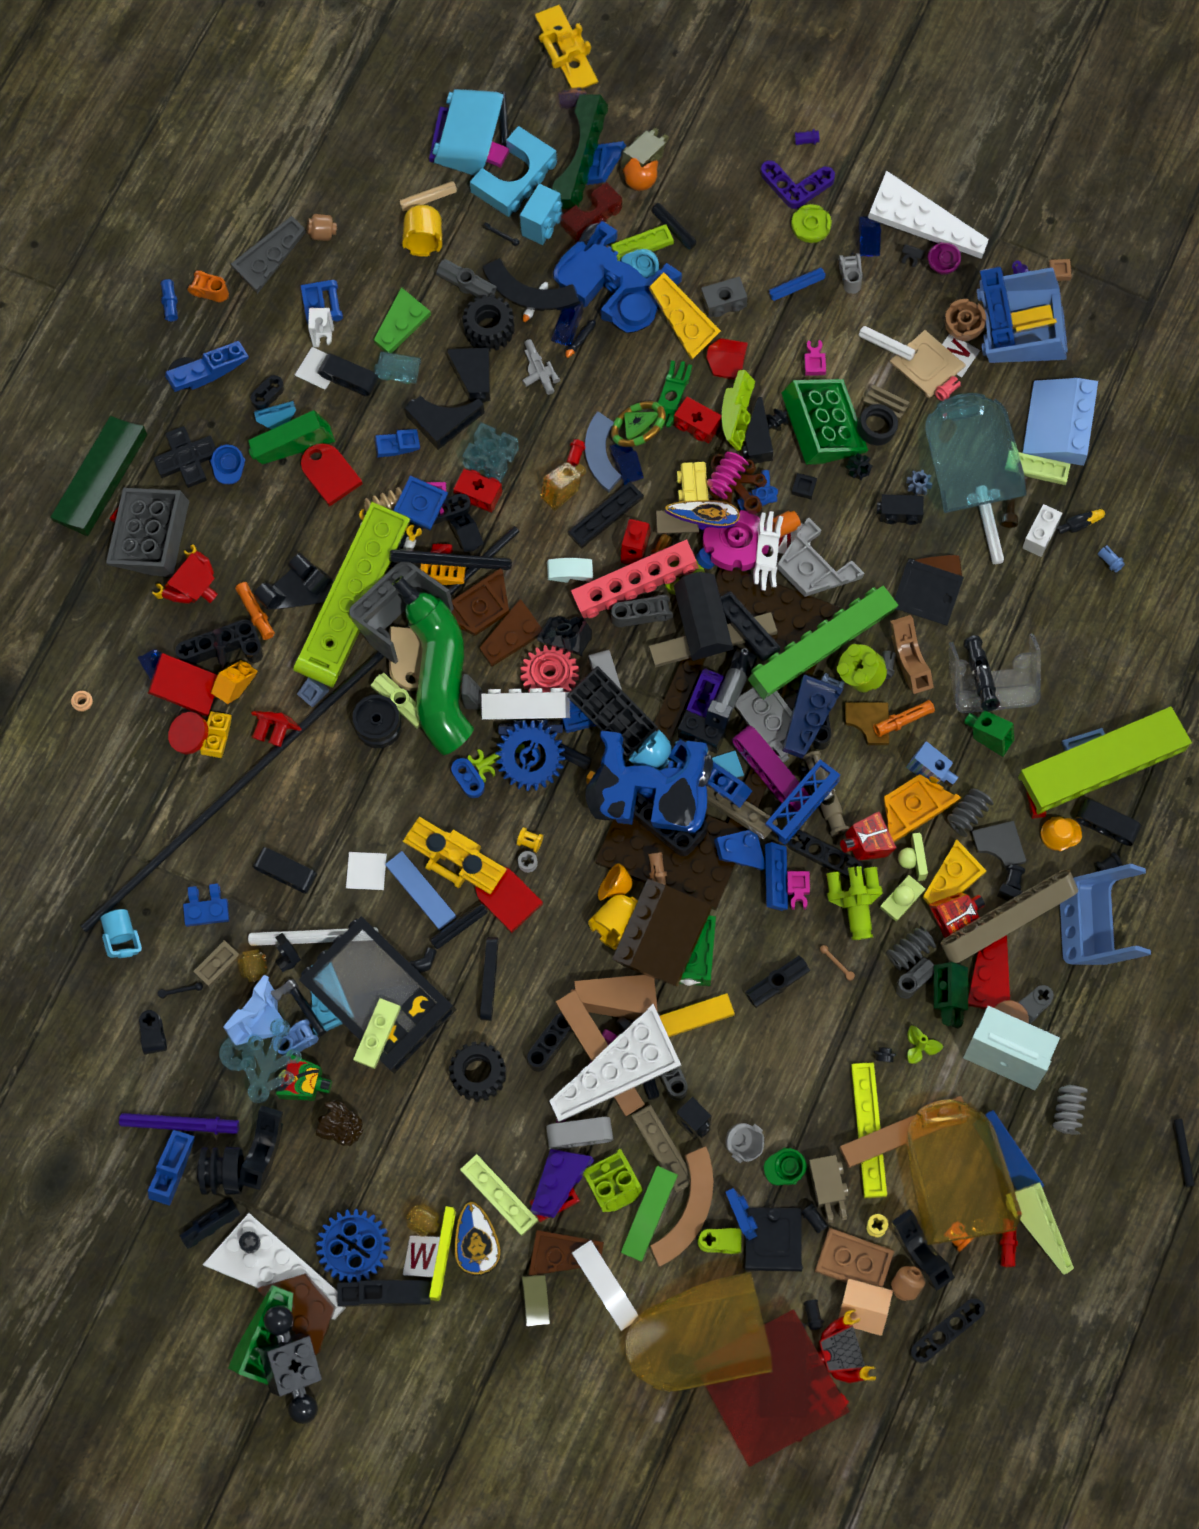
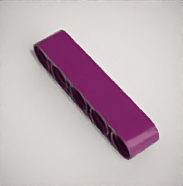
[732,725,810,817]

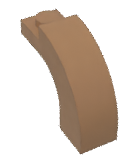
[890,615,934,694]

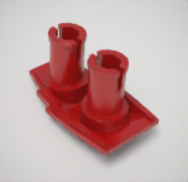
[251,711,301,747]

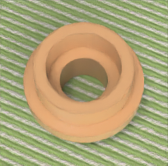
[71,691,93,712]

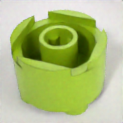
[837,644,887,692]

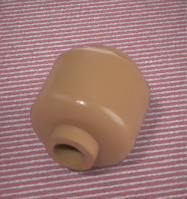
[307,214,337,241]
[891,1266,925,1301]

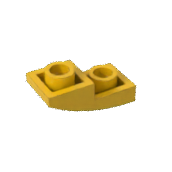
[200,711,232,758]

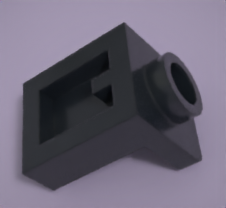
[275,933,301,972]

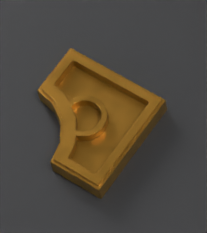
[845,703,889,745]

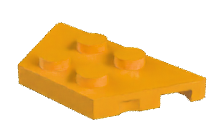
[884,774,961,842]

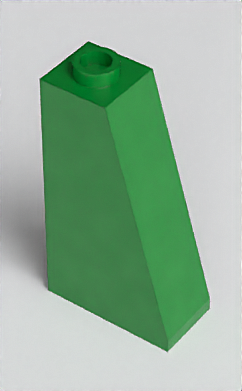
[248,410,335,465]

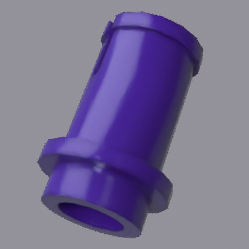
[795,129,820,146]

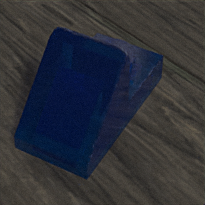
[859,217,881,256]
[610,444,644,485]

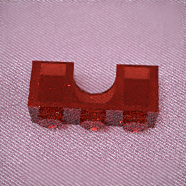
[561,182,622,242]

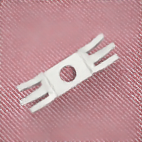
[753,511,783,591]

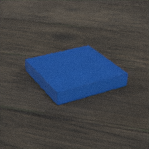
[393,476,448,531]

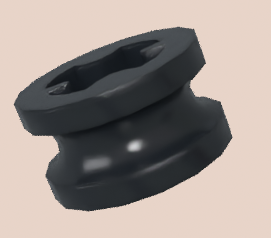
[239,1231,261,1254]

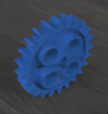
[316,1209,391,1283]

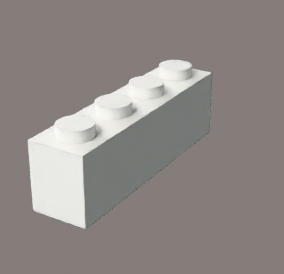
[481,688,570,719]

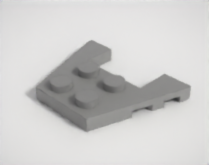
[777,518,864,597]

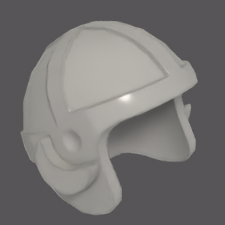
[725,1123,764,1163]

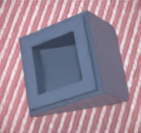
[297,678,329,707]

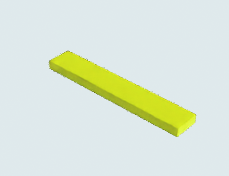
[851,1063,887,1198]

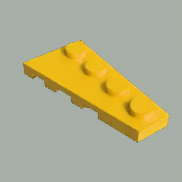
[649,273,720,360]

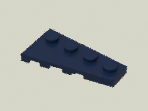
[782,675,843,758]

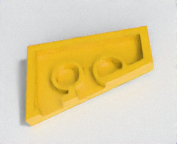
[923,840,986,905]

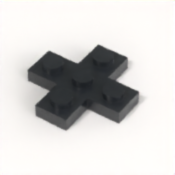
[153,426,216,488]

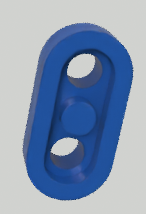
[451,758,485,798]

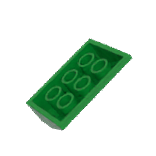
[781,379,869,465]

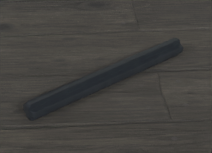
[389,550,512,570]

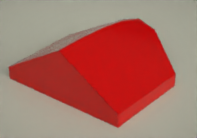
[707,338,748,380]

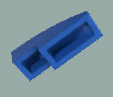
[148,1130,194,1206]

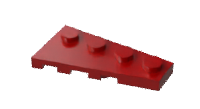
[968,935,1010,1010]

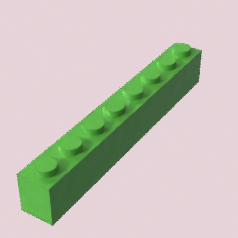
[748,585,898,700]

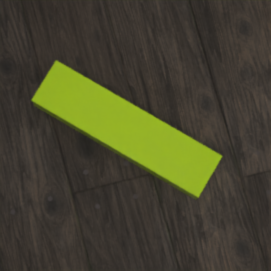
[1018,707,1192,814]

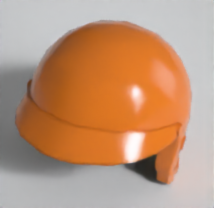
[623,158,658,191]

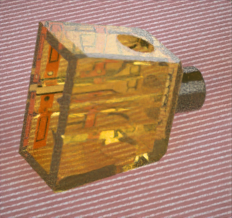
[541,462,587,511]

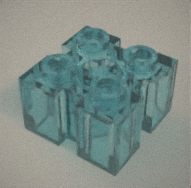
[462,422,519,483]

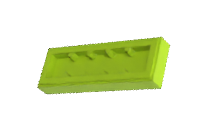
[611,224,674,261]

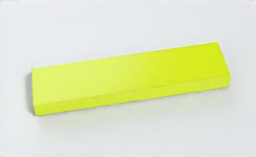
[429,1206,456,1301]

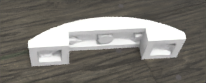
[572,1240,640,1331]

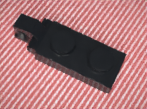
[179,1198,241,1249]

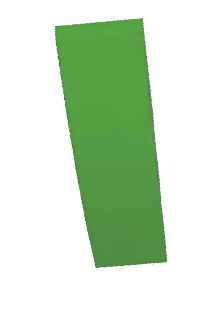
[621,1166,678,1262]

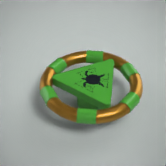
[611,401,666,447]

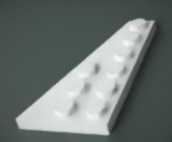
[868,171,989,259]
[550,1004,682,1122]

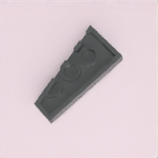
[231,216,306,294]

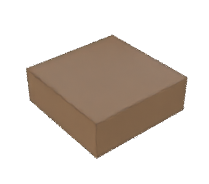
[1049,259,1072,281]

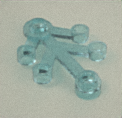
[241,1019,301,1103]

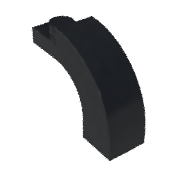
[239,1106,283,1190]
[891,1209,955,1291]

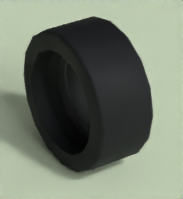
[857,404,898,446]

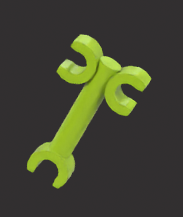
[468,744,525,782]

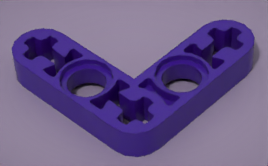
[761,161,835,209]

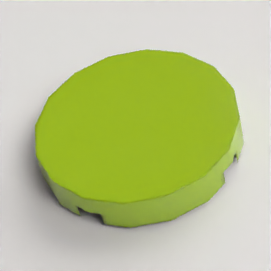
[791,204,832,243]

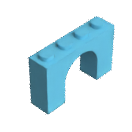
[470,126,557,217]

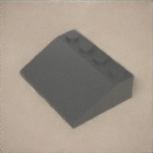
[106,488,189,577]

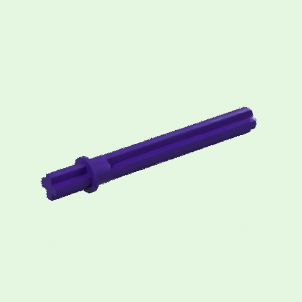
[119,1113,239,1135]

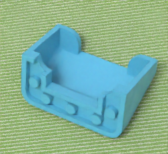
[432,89,504,176]

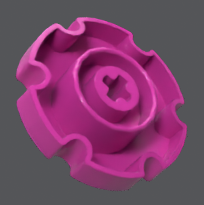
[703,510,769,571]

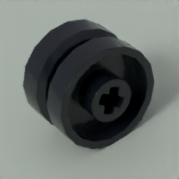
[353,695,402,748]

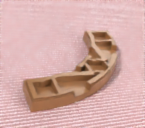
[649,1146,713,1267]

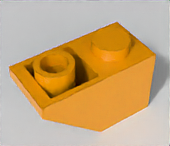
[211,660,258,704]

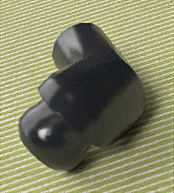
[409,947,437,973]

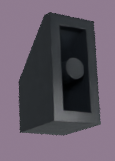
[448,513,484,552]

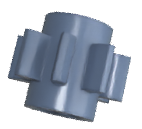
[906,470,932,496]

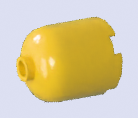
[402,205,442,256]
[588,895,638,950]

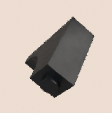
[405,395,485,450]

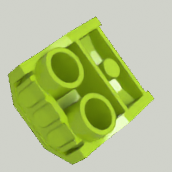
[583,1149,643,1212]

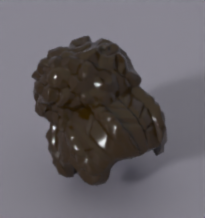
[316,1100,363,1146]

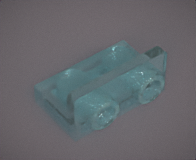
[374,352,421,384]

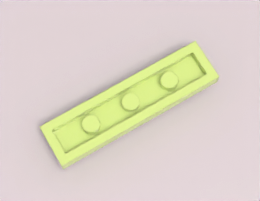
[460,1154,538,1236]

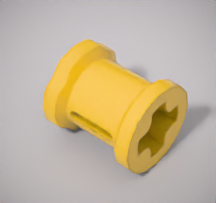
[516,827,544,853]

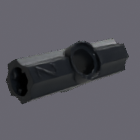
[745,955,810,1008]

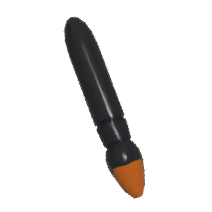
[565,320,596,358]

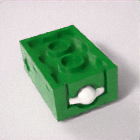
[679,916,716,987]

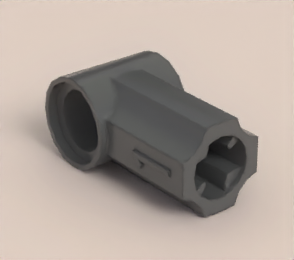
[896,957,934,999]

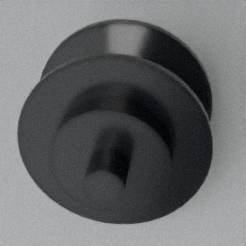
[766,409,788,431]

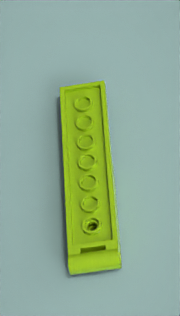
[293,502,410,688]

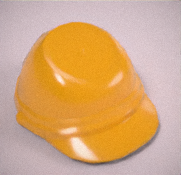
[1040,817,1082,852]
[598,864,632,901]

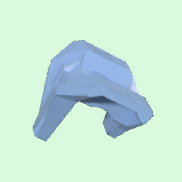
[223,975,287,1045]

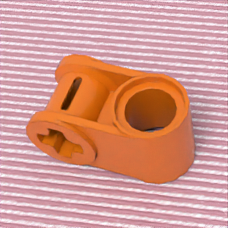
[188,271,229,302]

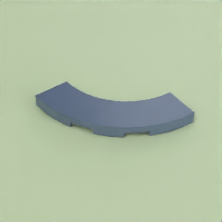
[585,412,621,493]

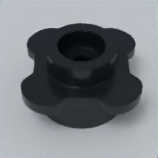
[874,1047,897,1062]

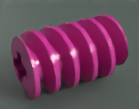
[707,452,749,499]

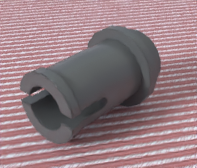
[882,651,896,679]

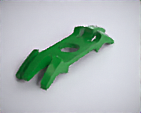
[653,360,692,428]

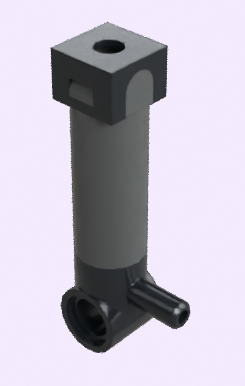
[704,648,758,731]

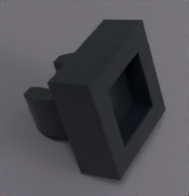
[902,244,926,267]

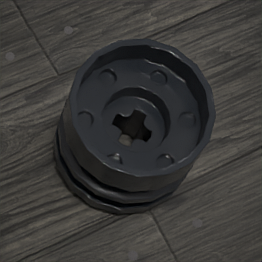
[197,1147,244,1195]

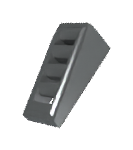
[461,674,483,710]

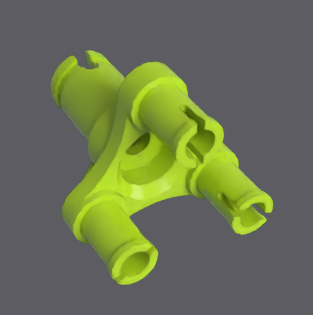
[826,866,883,940]

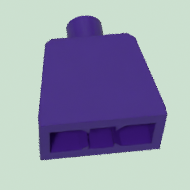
[686,668,724,718]

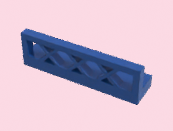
[765,759,840,845]

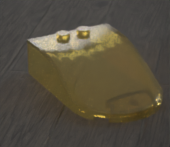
[906,1100,1022,1245]
[626,1272,772,1391]

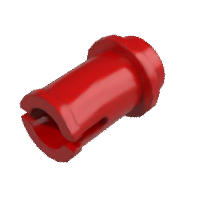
[566,439,586,467]

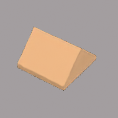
[838,1278,893,1336]

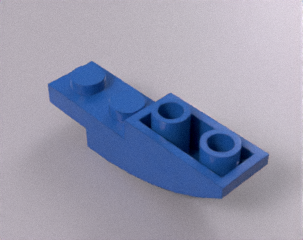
[165,341,249,392]

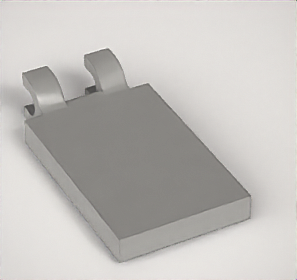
[735,688,792,763]

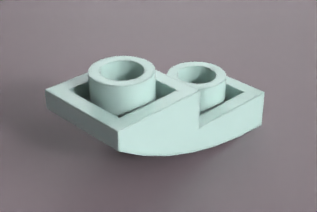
[547,558,593,583]

